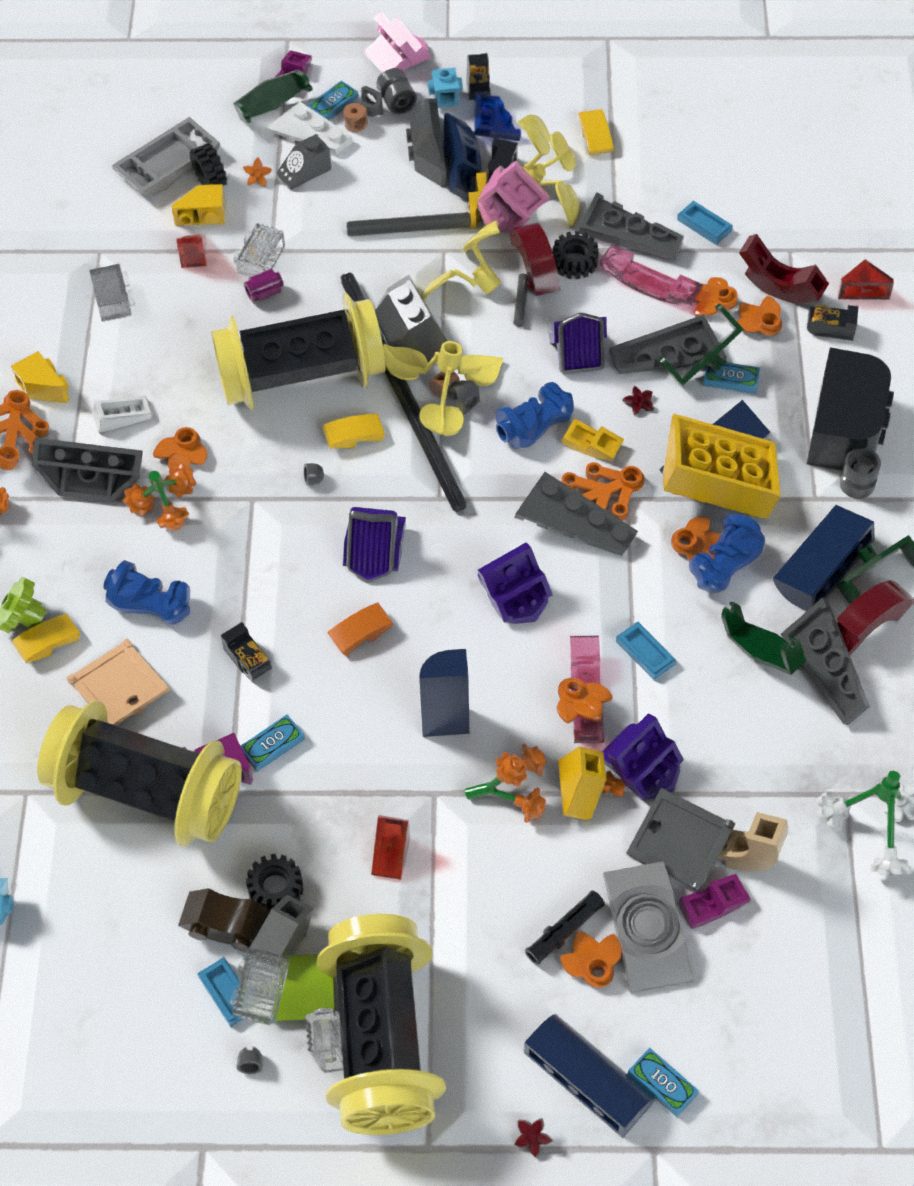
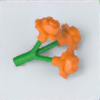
[123,464,197,531]
[465,744,547,823]

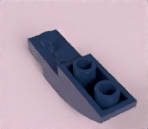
[444,112,482,201]

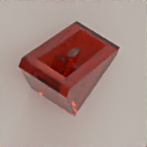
[176,234,207,268]
[838,259,894,300]
[371,815,410,880]

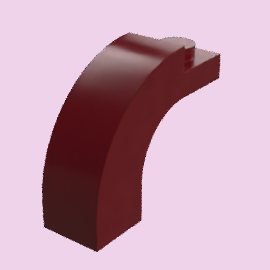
[509,223,561,296]
[739,234,829,304]
[836,580,914,656]

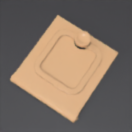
[67,638,170,726]

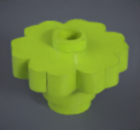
[0,577,46,633]

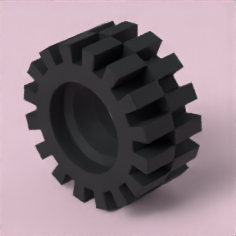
[189,143,227,186]
[553,231,599,279]
[246,854,303,910]

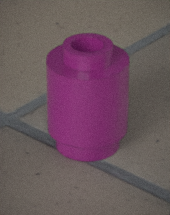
[244,269,284,302]

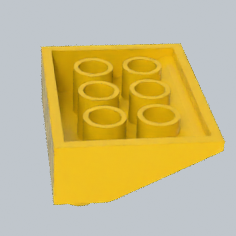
[663,413,781,519]

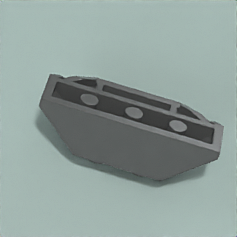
[406,98,446,187]
[375,275,448,363]
[32,438,143,502]

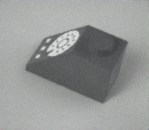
[277,134,332,190]

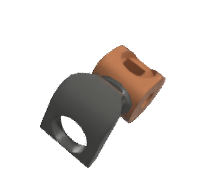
[343,86,383,132]
[429,371,480,415]

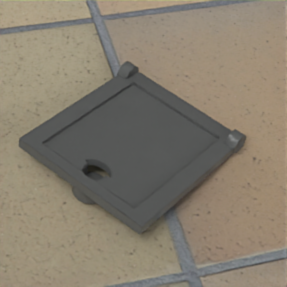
[626,788,735,892]

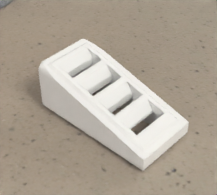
[93,396,153,433]

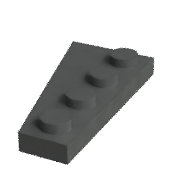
[579,192,684,261]
[608,315,727,374]
[514,472,638,556]
[780,597,870,725]

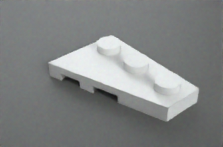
[266,102,353,156]

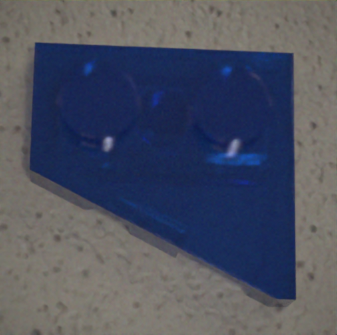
[473,93,521,141]

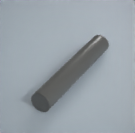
[513,273,528,326]

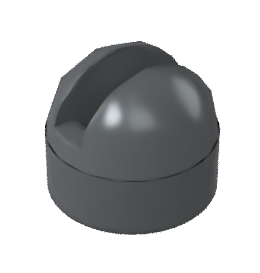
[304,463,324,485]
[237,1047,263,1074]

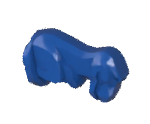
[495,382,574,449]
[689,513,765,593]
[103,560,191,625]

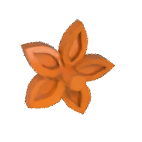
[243,157,273,186]
[602,770,626,797]

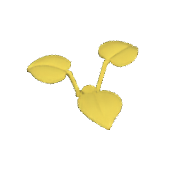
[517,115,581,228]
[422,220,502,300]
[383,341,503,436]

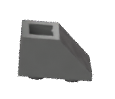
[248,894,314,968]

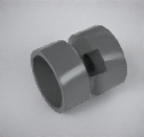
[376,68,417,114]
[840,448,881,499]

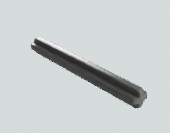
[346,212,471,236]

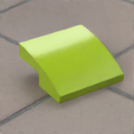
[270,954,335,1021]

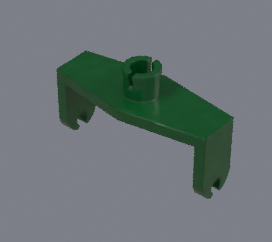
[233,70,313,124]
[658,303,744,386]
[836,535,914,604]
[721,602,806,675]

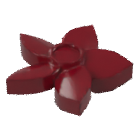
[622,386,653,415]
[514,1118,553,1158]

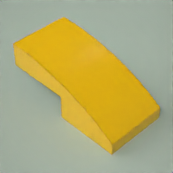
[578,109,614,155]
[468,172,486,228]
[322,414,385,449]
[561,418,624,461]
[12,613,80,663]

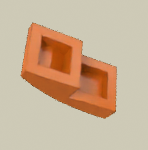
[327,602,394,656]

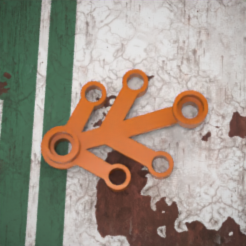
[0,390,49,470]
[561,462,645,521]

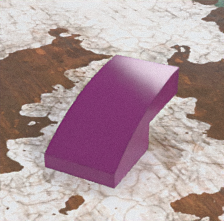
[275,50,312,77]
[677,874,751,929]

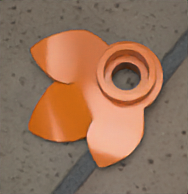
[688,277,738,316]
[737,296,782,336]
[153,427,207,469]
[671,517,721,562]
[557,678,613,724]
[560,931,621,988]

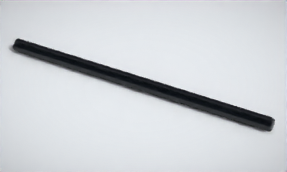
[341,272,467,512]

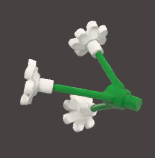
[817,771,914,876]

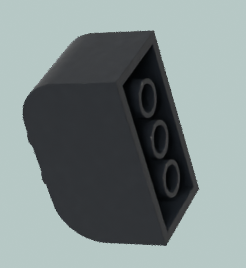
[807,347,894,471]

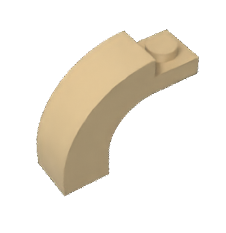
[717,812,788,871]

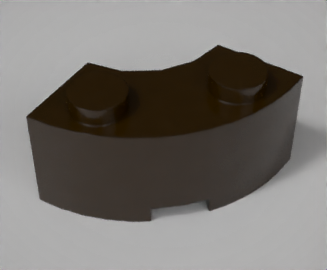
[178,888,271,951]

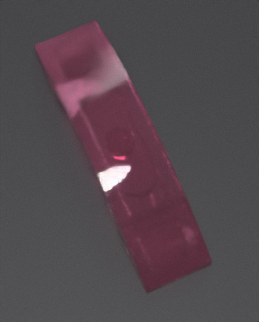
[600,244,703,305]
[570,635,604,743]

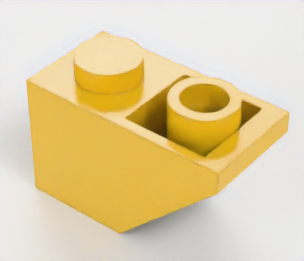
[172,184,225,226]
[11,351,70,403]
[558,746,606,821]

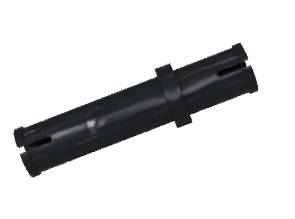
[525,890,605,965]

